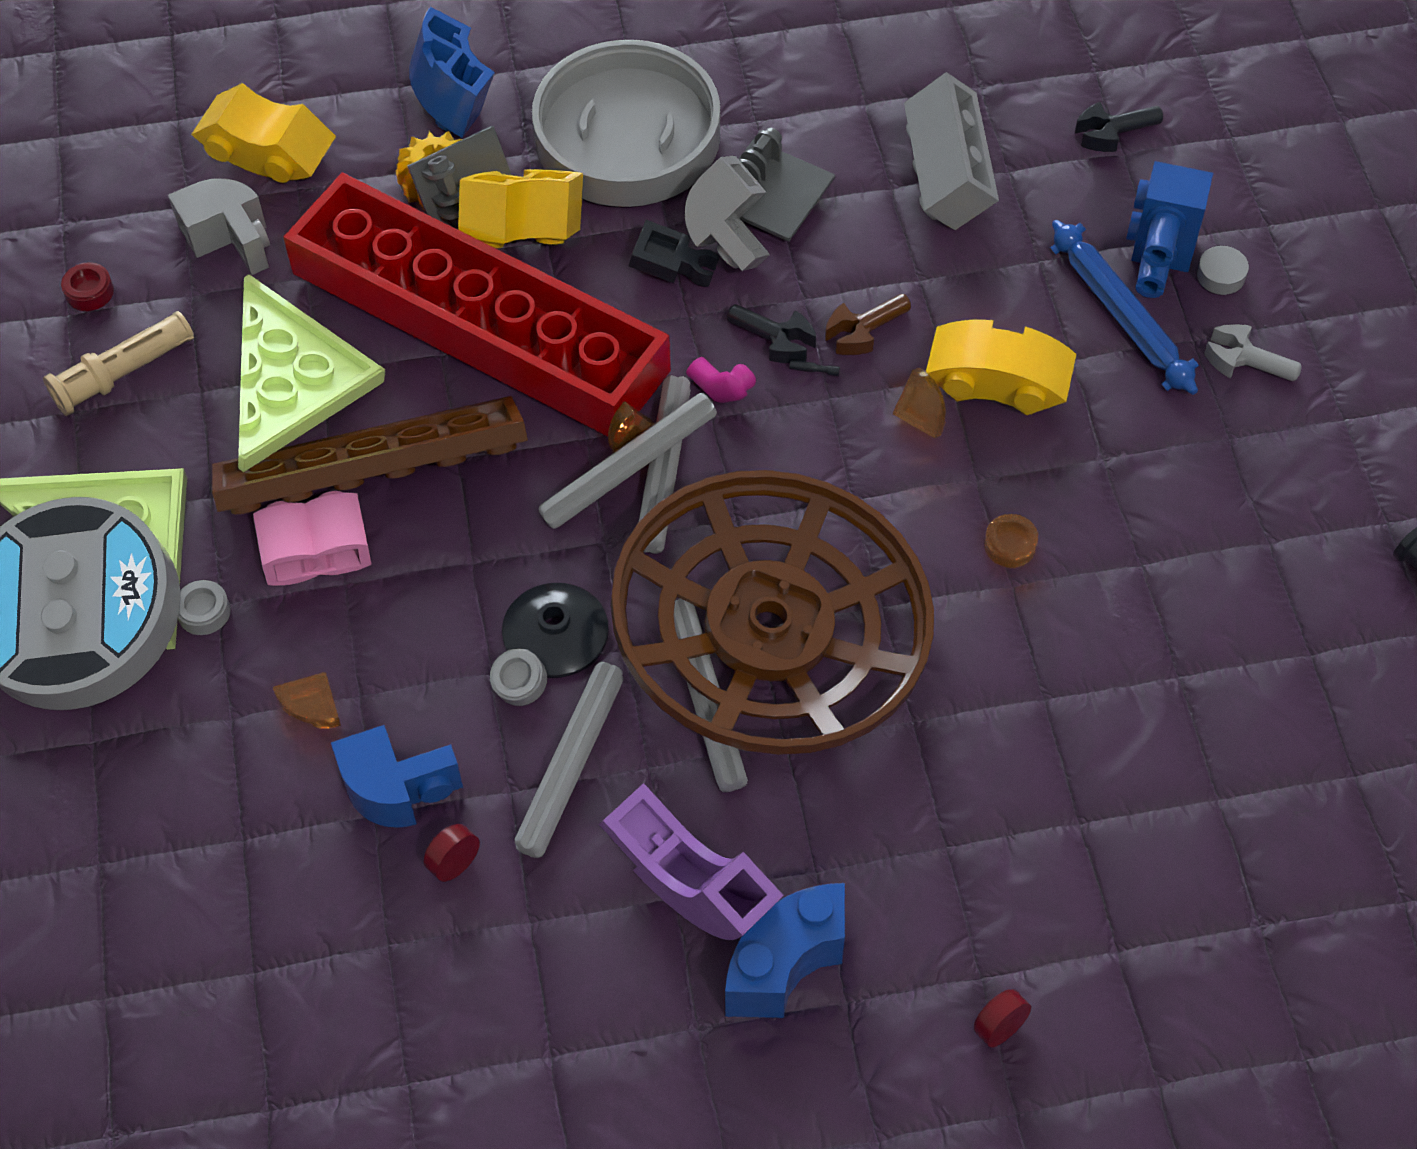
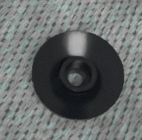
[502,583,609,678]

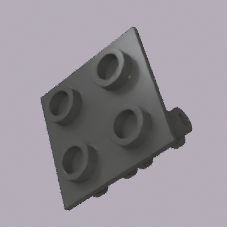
[407,126,512,230]
[739,128,835,241]

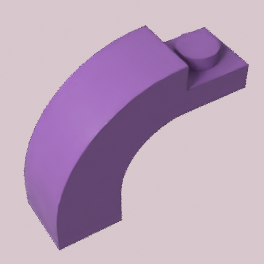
[599,783,784,940]

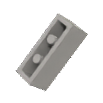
[904,72,999,230]

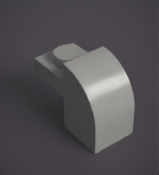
[685,156,770,271]
[168,179,270,275]

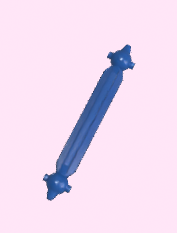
[1050,220,1199,395]

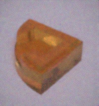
[892,368,946,438]
[608,401,655,453]
[273,672,341,728]

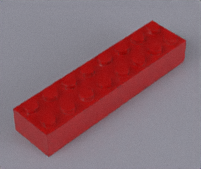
[283,172,671,441]

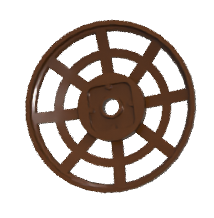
[610,470,934,755]

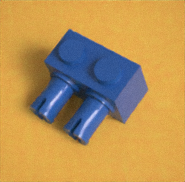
[1126,161,1213,298]

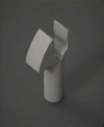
[1204,324,1302,381]

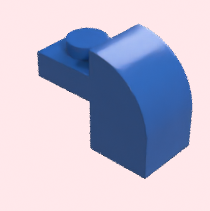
[331,725,463,828]

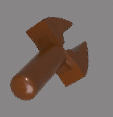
[825,293,911,355]

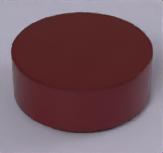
[61,262,114,311]
[424,824,480,882]
[974,989,1032,1048]

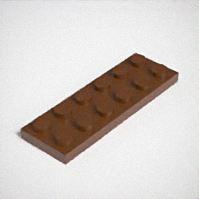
[212,396,528,514]

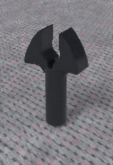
[1075,102,1163,152]
[727,304,816,363]

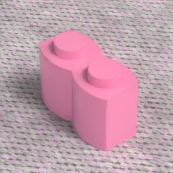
[253,491,372,586]

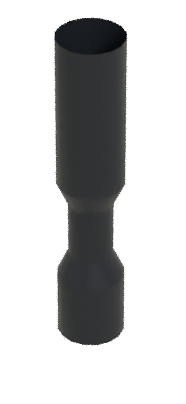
[789,359,840,376]

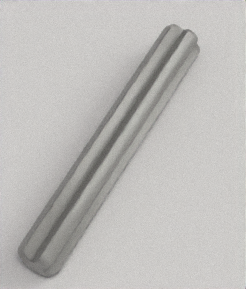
[639,375,691,554]
[538,393,717,529]
[674,599,748,793]
[515,662,623,858]

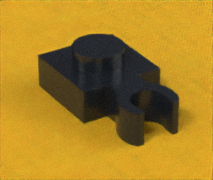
[628,220,720,287]

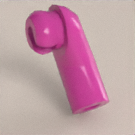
[686,357,756,403]

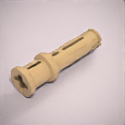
[43,311,194,416]

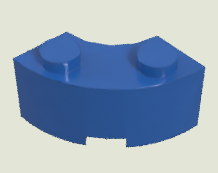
[409,7,495,138]
[725,883,845,1018]

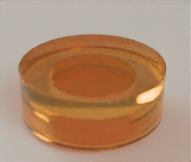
[984,514,1038,568]

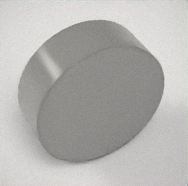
[1197,246,1249,295]
[178,580,231,635]
[490,649,547,706]

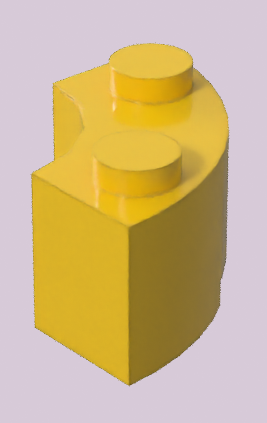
[191,83,336,183]
[458,169,583,248]
[925,320,1076,415]

